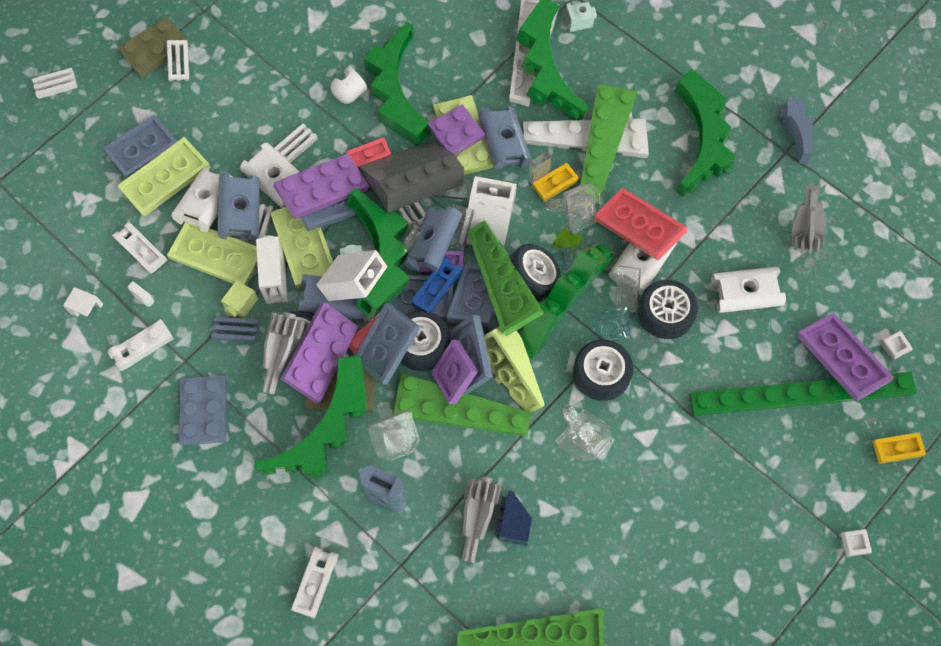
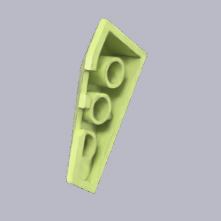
[484,326,545,413]

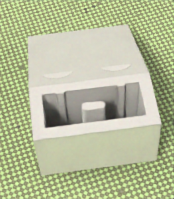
[462,176,517,247]

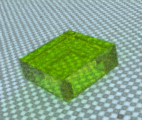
[553,226,583,256]

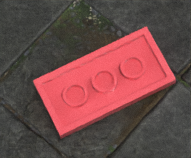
[594,188,687,261]

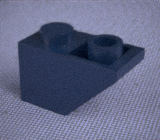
[496,490,532,546]

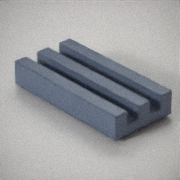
[211,317,259,343]

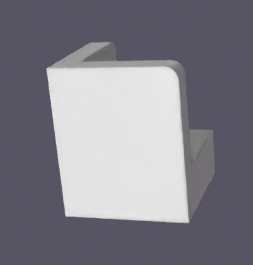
[63,287,103,317]

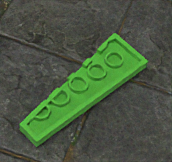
[577,84,638,206]
[467,220,544,336]
[393,373,531,437]
[457,608,604,646]

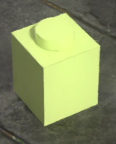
[221,280,258,319]

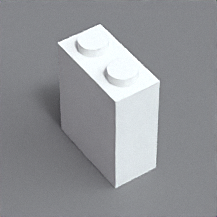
[256,235,288,304]
[317,250,388,301]

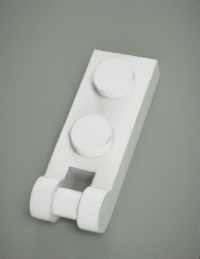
[112,222,167,274]
[108,320,174,371]
[291,547,338,619]

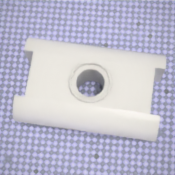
[240,143,299,208]
[172,167,232,232]
[608,243,676,295]
[711,266,786,313]

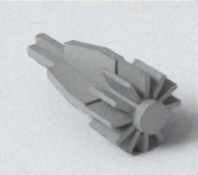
[791,183,826,254]
[261,312,305,395]
[462,476,502,563]

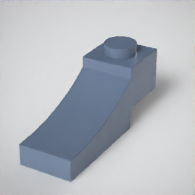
[779,98,813,164]

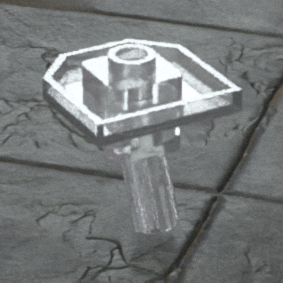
[546,182,601,234]
[366,402,420,461]
[555,406,612,462]

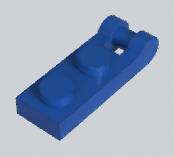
[411,257,464,312]

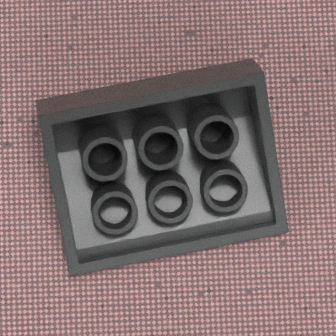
[359,140,464,213]

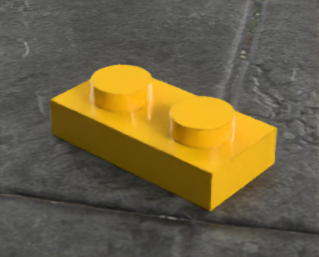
[532,163,579,202]
[872,432,926,464]

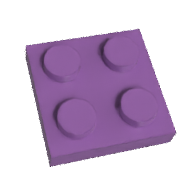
[428,104,485,155]
[431,340,478,404]

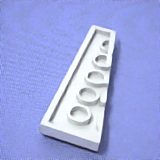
[509,0,559,107]
[523,119,649,158]

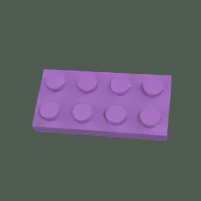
[273,154,369,220]
[281,302,358,403]
[797,312,894,402]

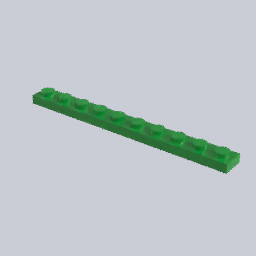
[689,372,917,416]

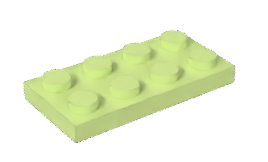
[433,95,494,175]
[117,137,211,217]
[270,207,333,288]
[167,222,258,286]

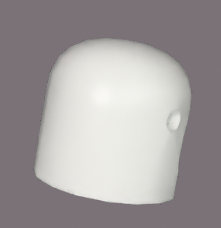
[331,65,367,104]

